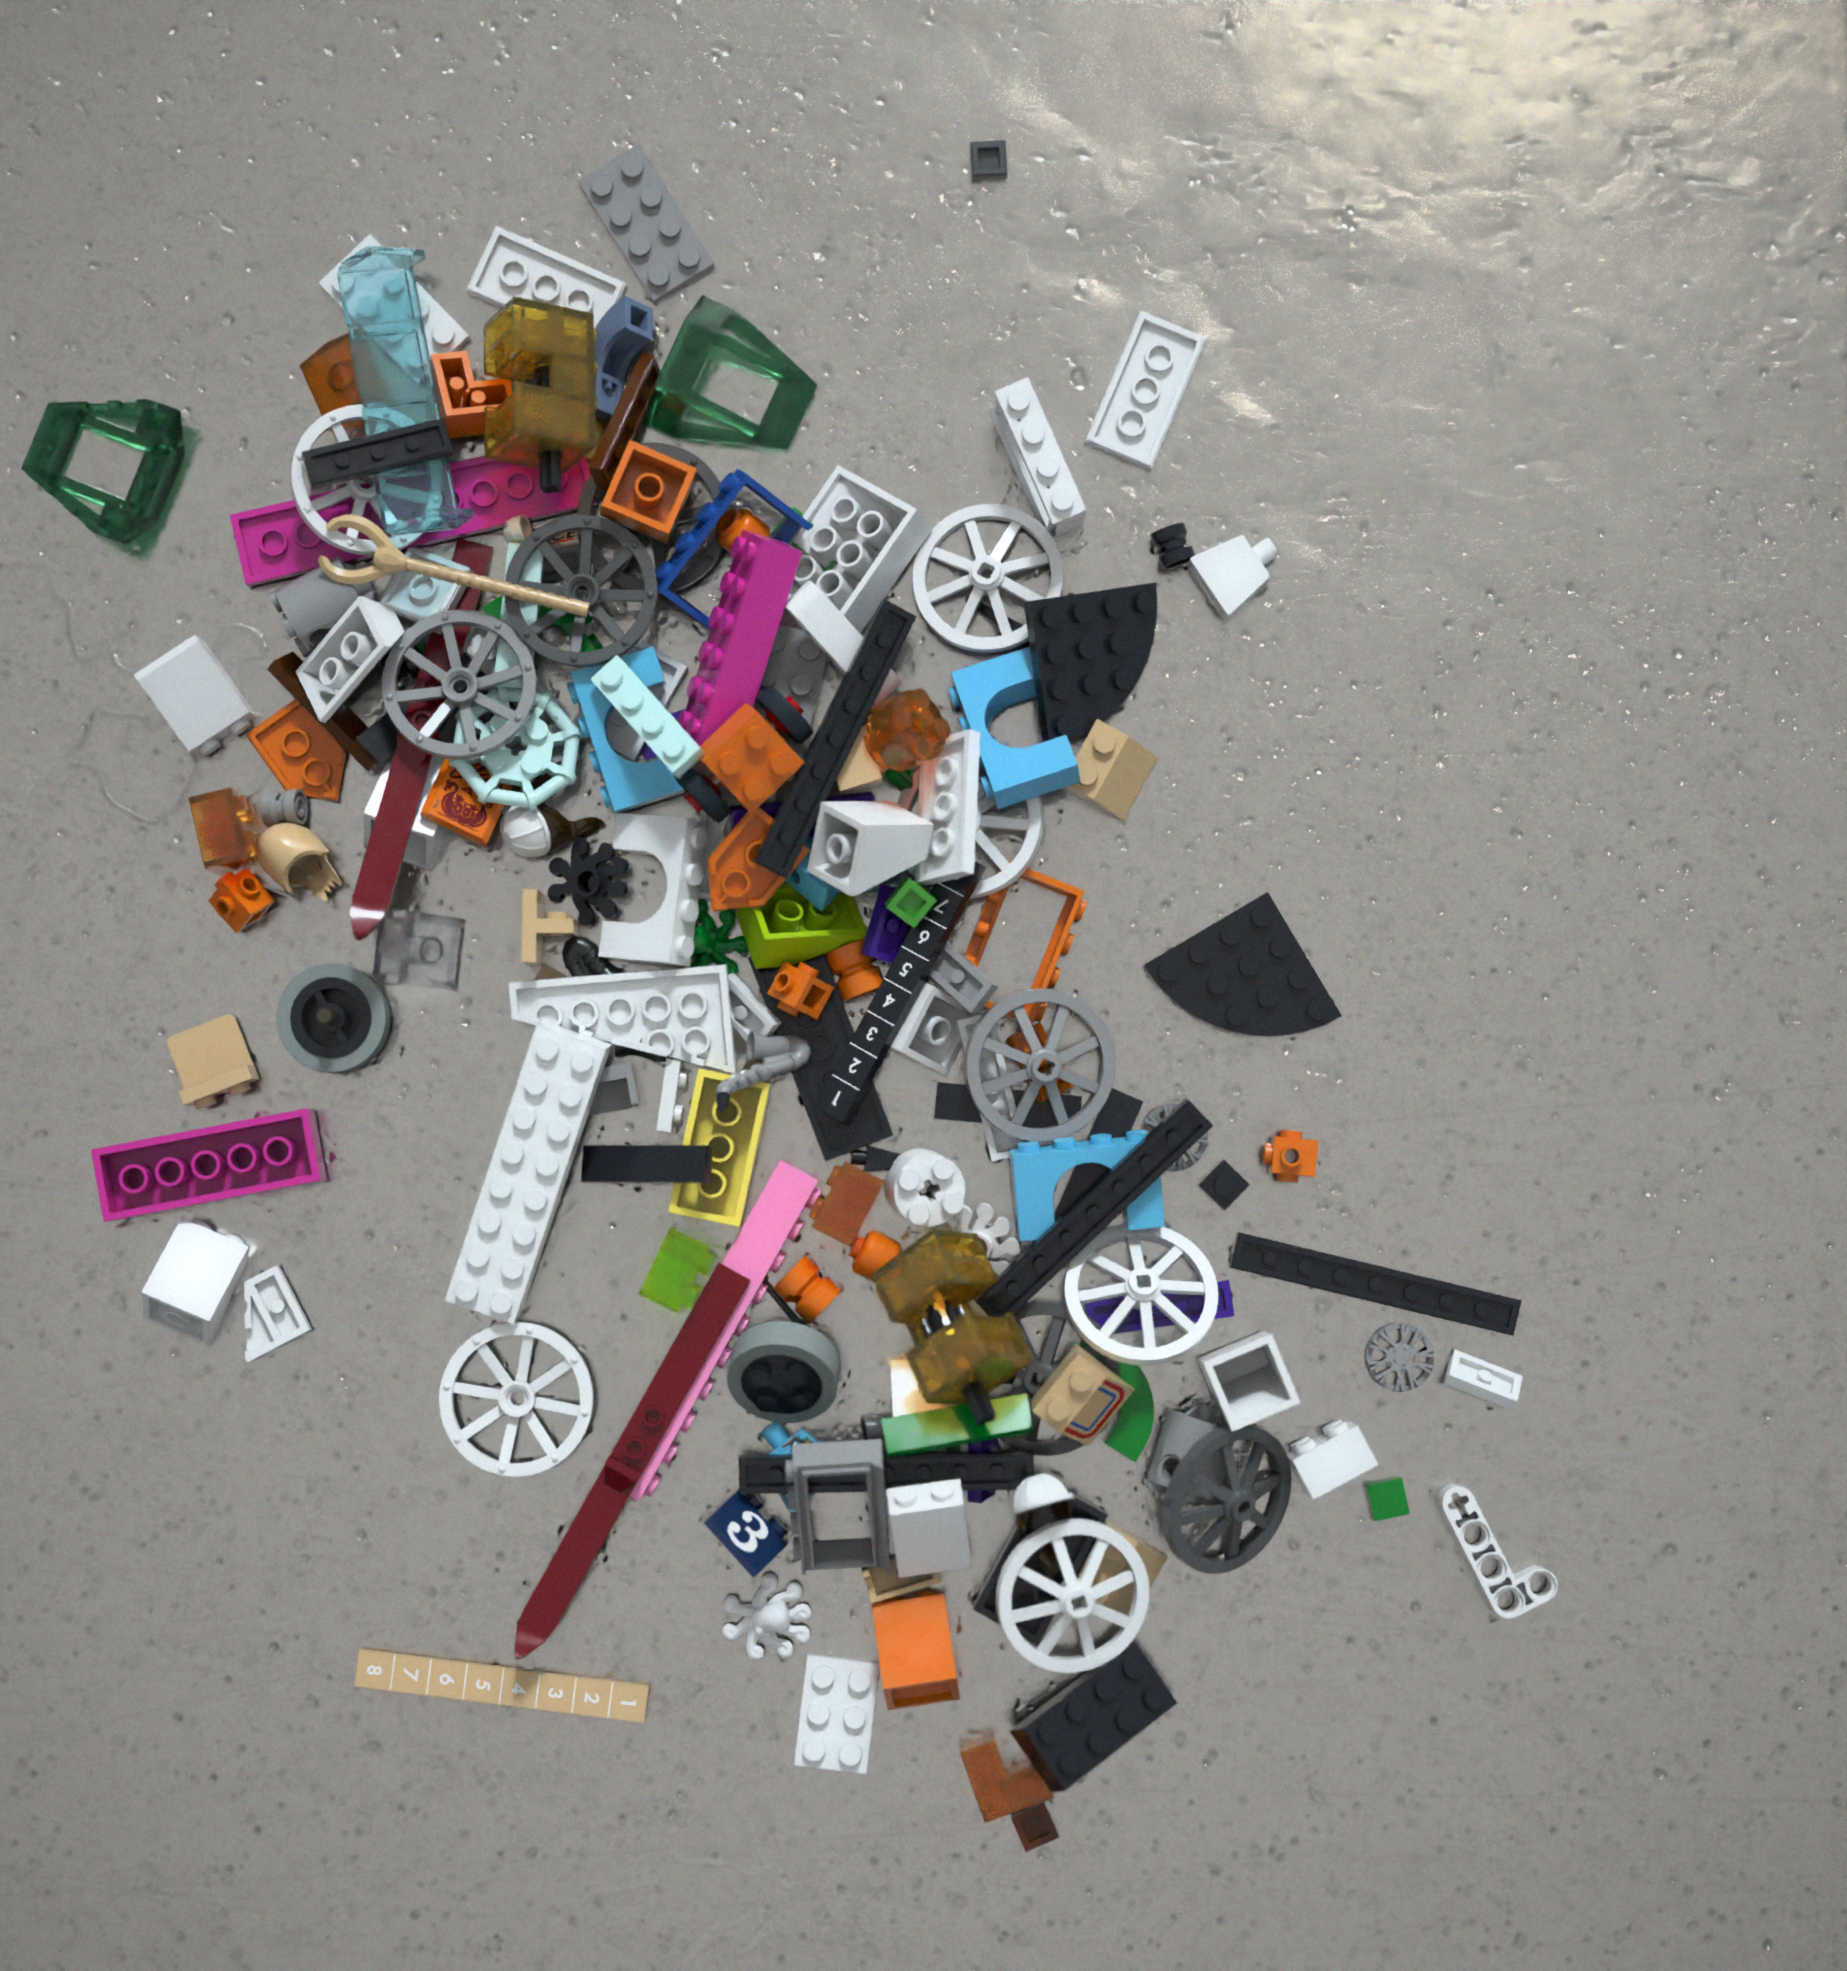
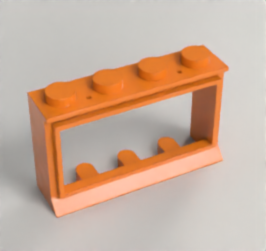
[949,860,1087,1024]

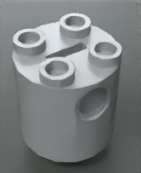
[268,556,377,657]
[1145,1401,1234,1506]

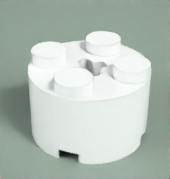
[884,1148,965,1227]

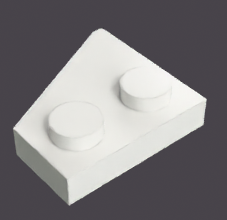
[728,973,782,1074]
[244,1265,312,1363]

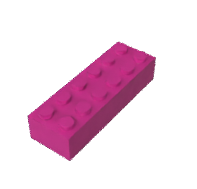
[677,529,803,746]
[91,1108,327,1222]

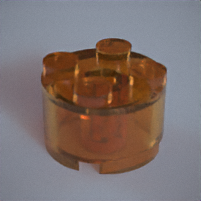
[863,688,951,773]

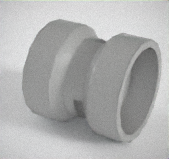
[260,789,308,827]

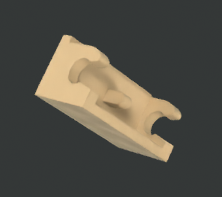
[862,1554,941,1604]

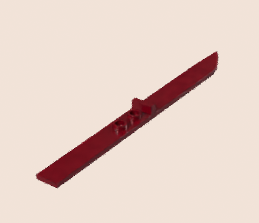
[350,538,493,940]
[514,1262,750,1660]

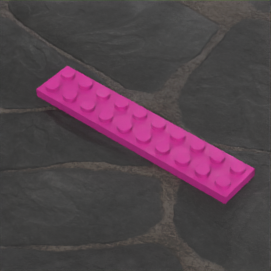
[230,433,598,587]

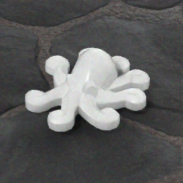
[934,1202,1022,1289]
[722,1572,812,1661]

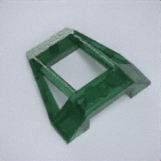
[643,295,818,451]
[21,399,185,545]

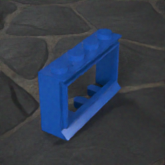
[656,468,813,630]

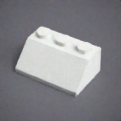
[296,596,405,723]

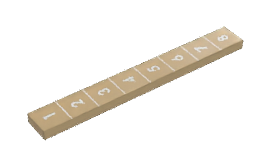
[354,1648,650,1723]

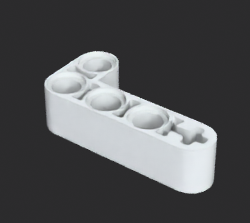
[785,580,903,708]
[1437,1484,1558,1619]

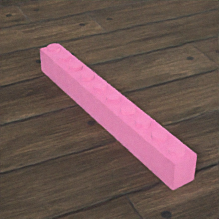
[630,1159,822,1501]

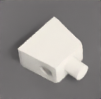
[1187,535,1279,621]

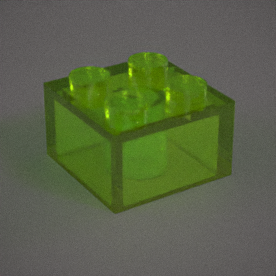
[638,1227,717,1313]

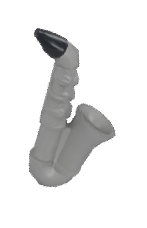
[716,1031,811,1114]

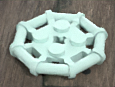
[448,687,583,811]

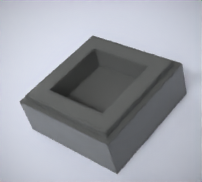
[970,140,1008,181]

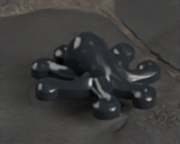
[547,839,629,926]

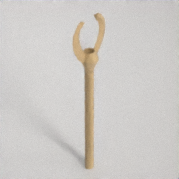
[318,514,590,617]

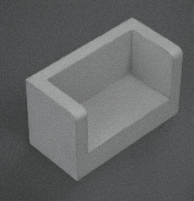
[588,1062,641,1116]

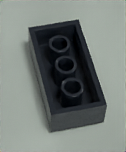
[972,1490,1108,1645]
[1010,1642,1177,1793]

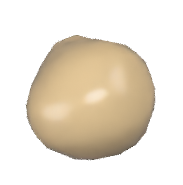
[257,823,343,903]

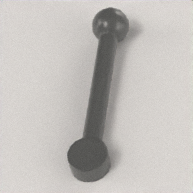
[762,1275,807,1326]

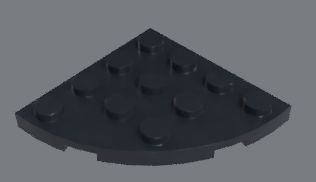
[1024,583,1157,742]
[1143,892,1342,1037]

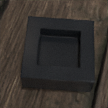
[1198,1159,1250,1211]

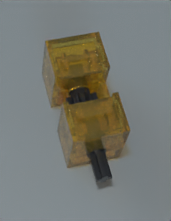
[483,296,599,493]
[871,1229,1034,1426]

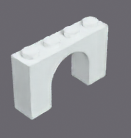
[598,813,708,967]

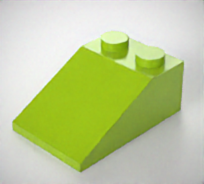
[736,883,867,969]

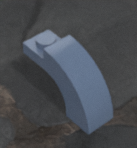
[577,296,653,422]

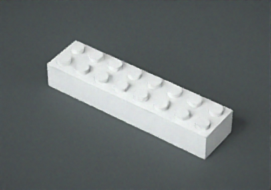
[444,1021,612,1325]

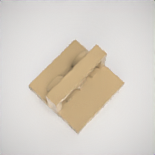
[521,889,580,967]

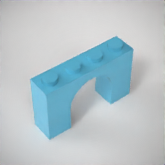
[567,646,693,813]
[948,647,1081,809]
[1009,1130,1165,1242]

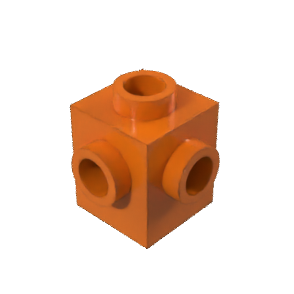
[208,868,275,934]
[767,961,834,1019]
[1263,1130,1318,1183]

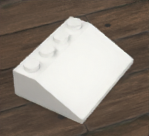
[787,465,933,633]

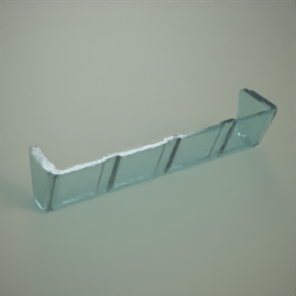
[337,246,474,536]

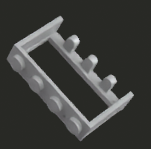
[785,1439,890,1575]

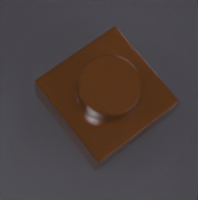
[1011,1801,1059,1852]

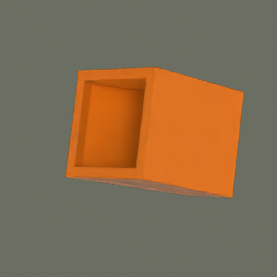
[872,1591,960,1710]

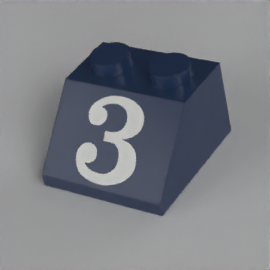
[704,1488,789,1578]

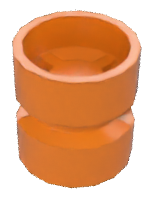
[825,939,884,1002]
[773,1255,842,1324]

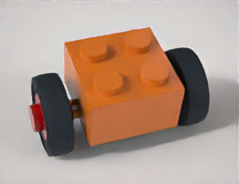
[674,685,814,823]

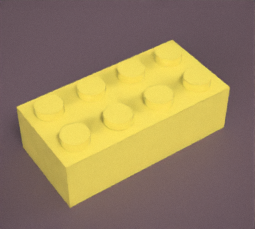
[668,1068,772,1227]

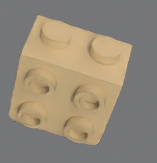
[167,1014,260,1110]

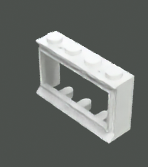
[989,377,1087,538]

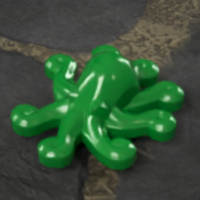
[681,899,749,974]

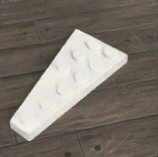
[508,964,737,1074]

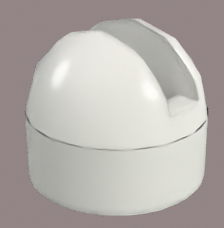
[503,514,532,544]

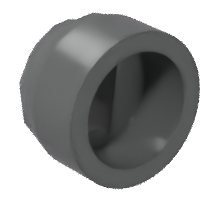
[861,1415,884,1441]

